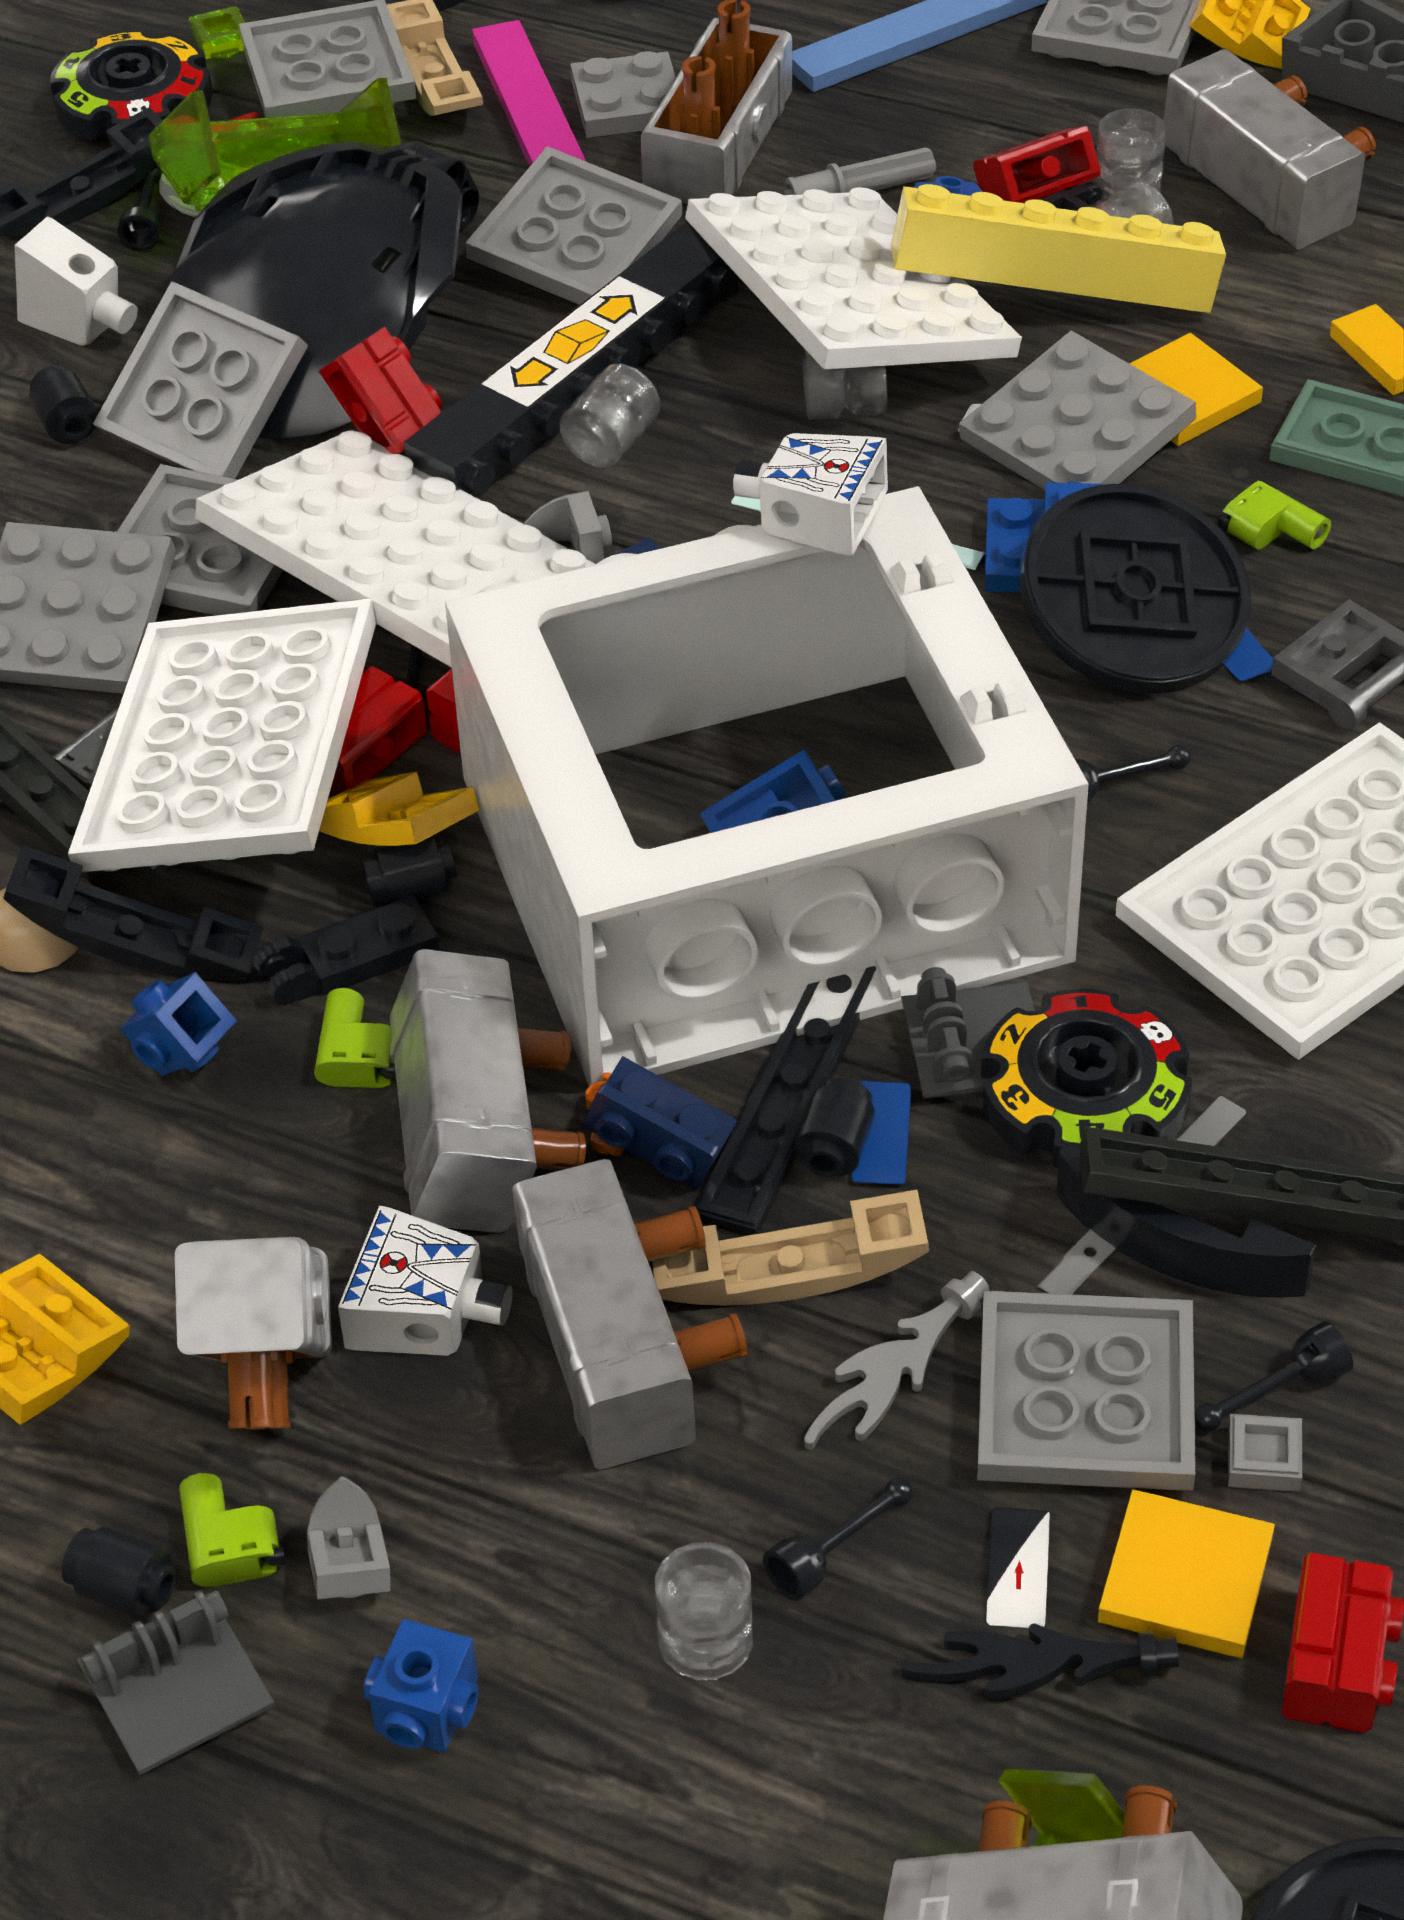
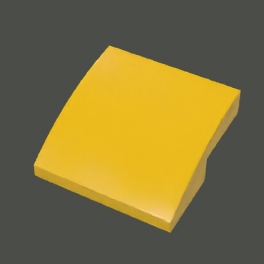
[1189,0,1310,69]
[319,772,480,846]
[0,1253,130,1425]

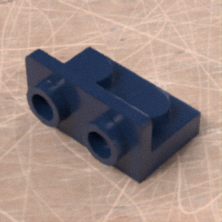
[582,1056,738,1190]

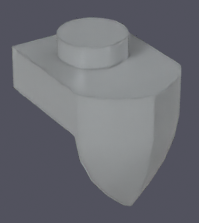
[523,491,612,564]
[307,1476,390,1599]

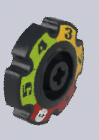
[50,30,213,141]
[981,989,1192,1168]

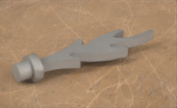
[804,1271,989,1450]

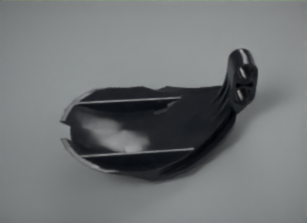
[157,141,480,440]

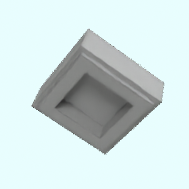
[1228,1414,1302,1492]

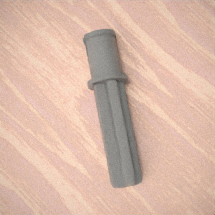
[784,148,936,195]

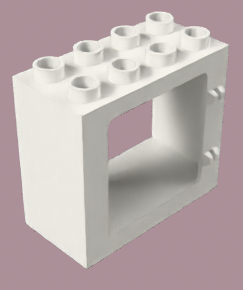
[445,486,1088,1086]

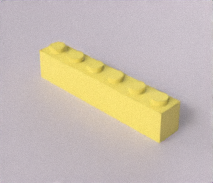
[891,184,1226,313]

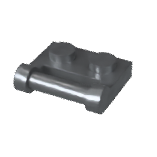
[1271,599,1404,729]

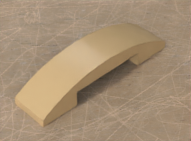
[387,0,483,116]
[652,1190,929,1306]

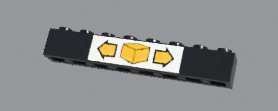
[404,222,739,498]

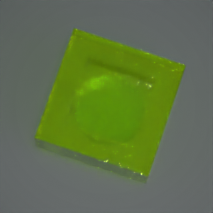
[190,6,245,59]

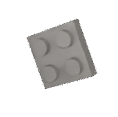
[570,51,676,138]

